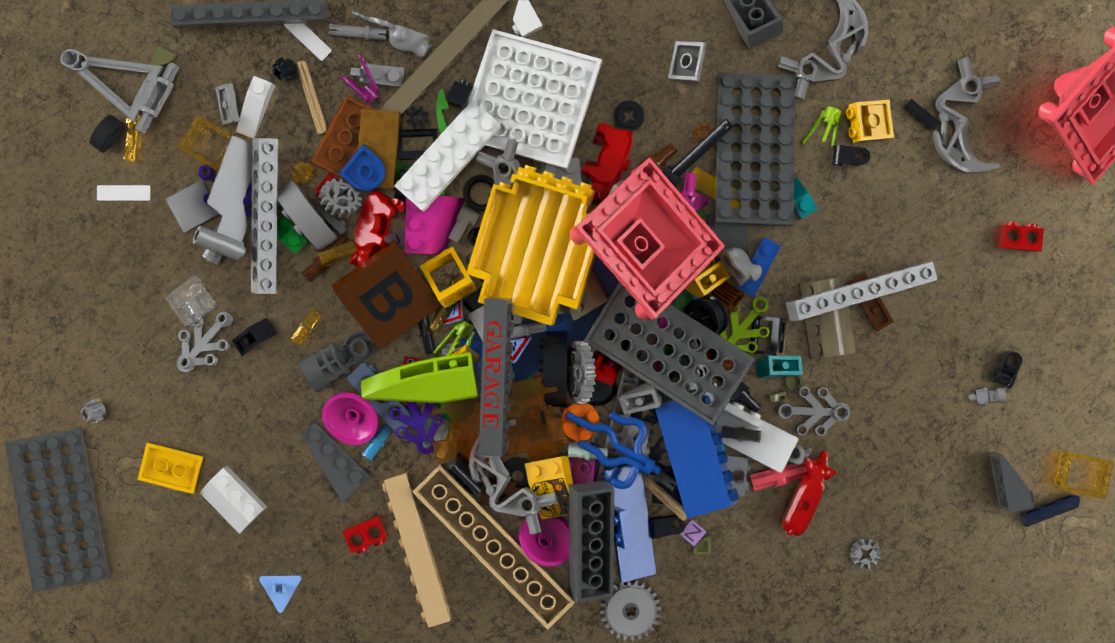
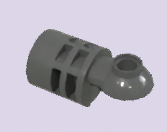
[299,332,375,392]

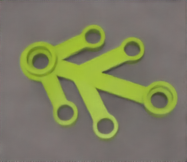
[719,297,770,360]

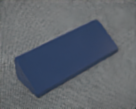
[1020,494,1080,527]

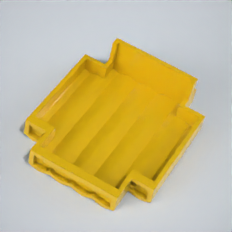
[466,165,596,326]

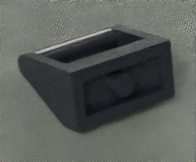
[398,128,437,161]
[750,316,787,356]
[443,451,483,494]

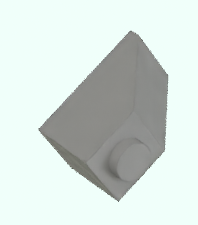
[618,383,665,415]

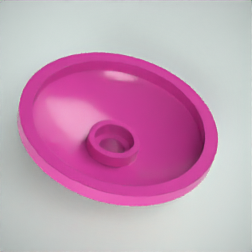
[322,392,378,445]
[519,512,569,567]

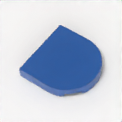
[339,144,386,191]

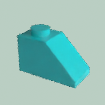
[794,177,818,220]
[756,356,803,379]

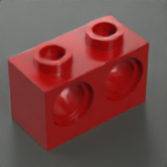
[999,222,1044,252]
[342,515,388,554]

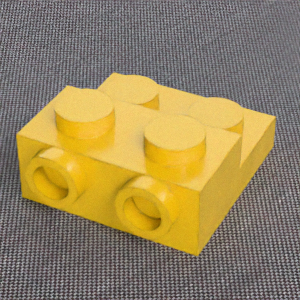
[846,100,894,143]

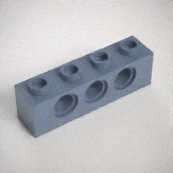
[346,362,412,434]

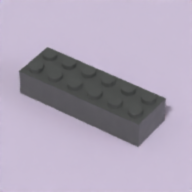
[569,480,614,603]

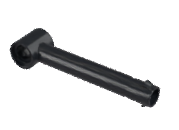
[662,119,733,187]

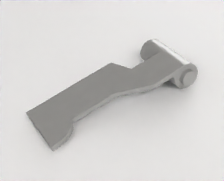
[193,135,252,260]

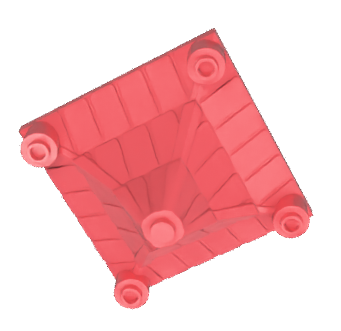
[1038,26,1115,185]
[570,157,725,320]

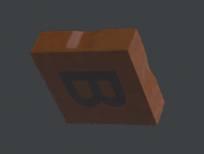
[332,240,441,350]

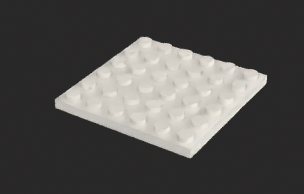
[467,29,602,170]

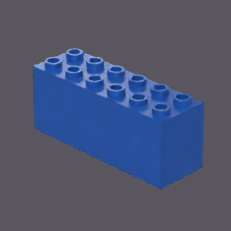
[655,394,739,519]

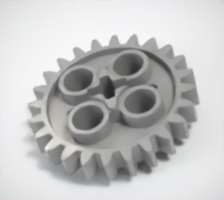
[567,341,596,404]

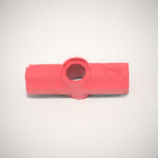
[749,460,808,491]

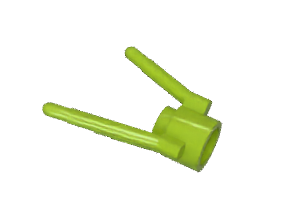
[801,106,842,147]
[433,320,475,356]

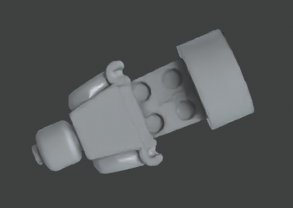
[968,387,1006,406]
[648,437,667,462]

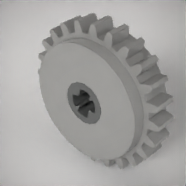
[600,579,661,641]

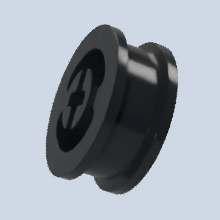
[684,294,729,335]

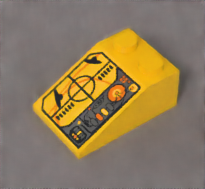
[525,456,573,519]

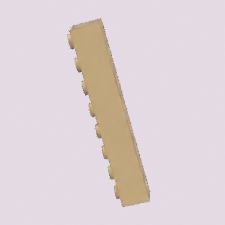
[382,472,452,628]

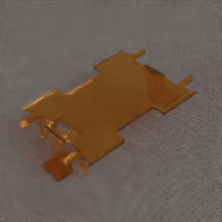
[432,376,571,471]

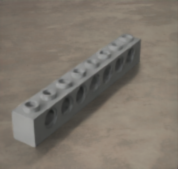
[251,138,278,294]
[785,261,938,321]

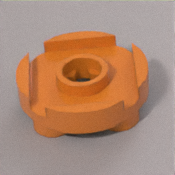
[561,403,600,441]

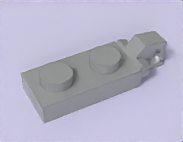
[350,64,405,88]

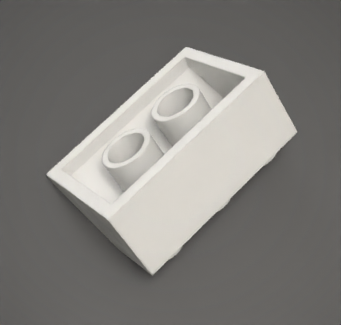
[200,466,267,534]

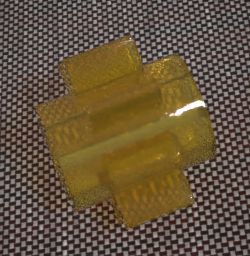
[291,161,315,185]

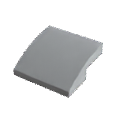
[166,180,220,233]

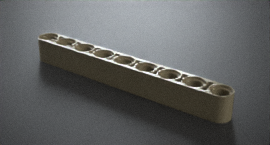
[380,0,510,119]

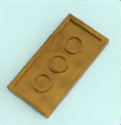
[358,109,401,189]

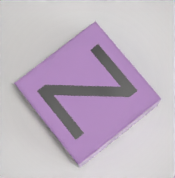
[680,519,706,546]

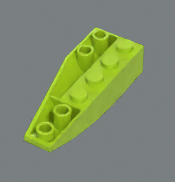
[361,352,478,403]

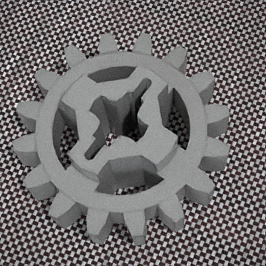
[319,178,362,218]

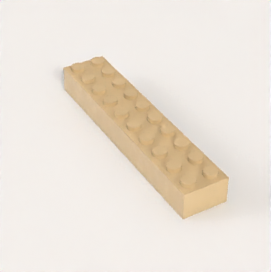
[412,463,575,630]

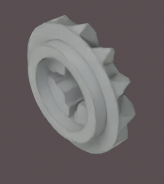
[850,538,881,569]

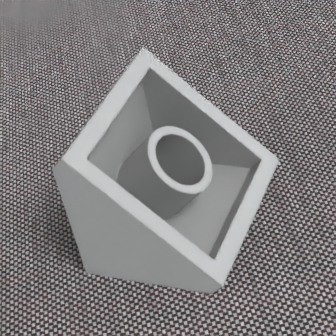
[668,41,707,85]

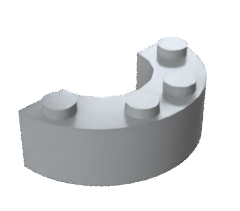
[277,178,340,252]

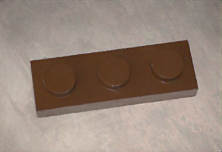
[847,272,894,332]

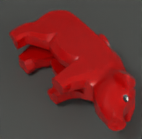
[581,123,633,204]
[349,190,405,268]
[781,451,837,536]

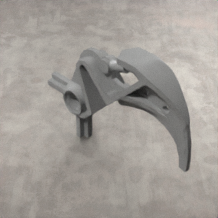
[778,0,868,100]
[932,58,1000,173]
[476,138,522,185]
[469,419,558,535]

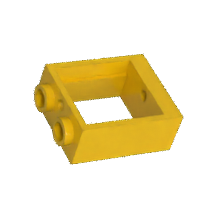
[420,246,477,309]

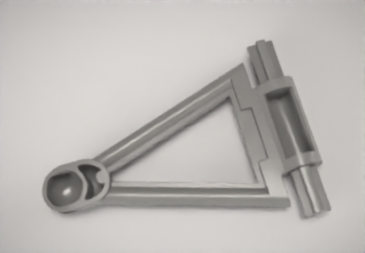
[60,49,180,134]

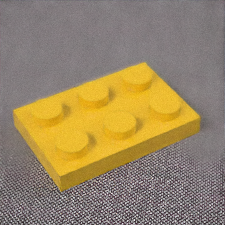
[137,442,204,494]

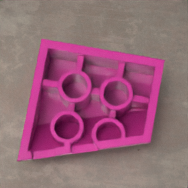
[405,196,465,255]

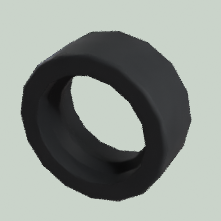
[89,115,124,153]
[463,175,494,212]

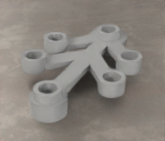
[177,312,233,373]
[777,385,850,436]

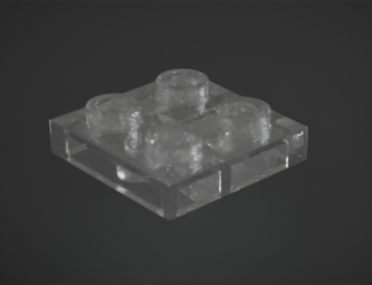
[165,275,218,329]

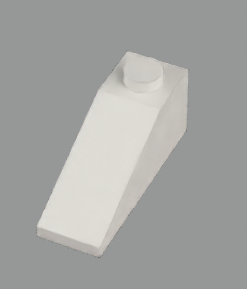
[236,76,275,138]

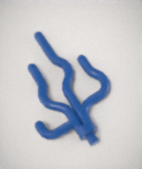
[565,412,661,489]

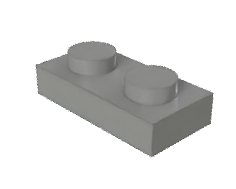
[215,83,240,126]

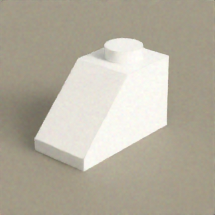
[512,0,543,38]

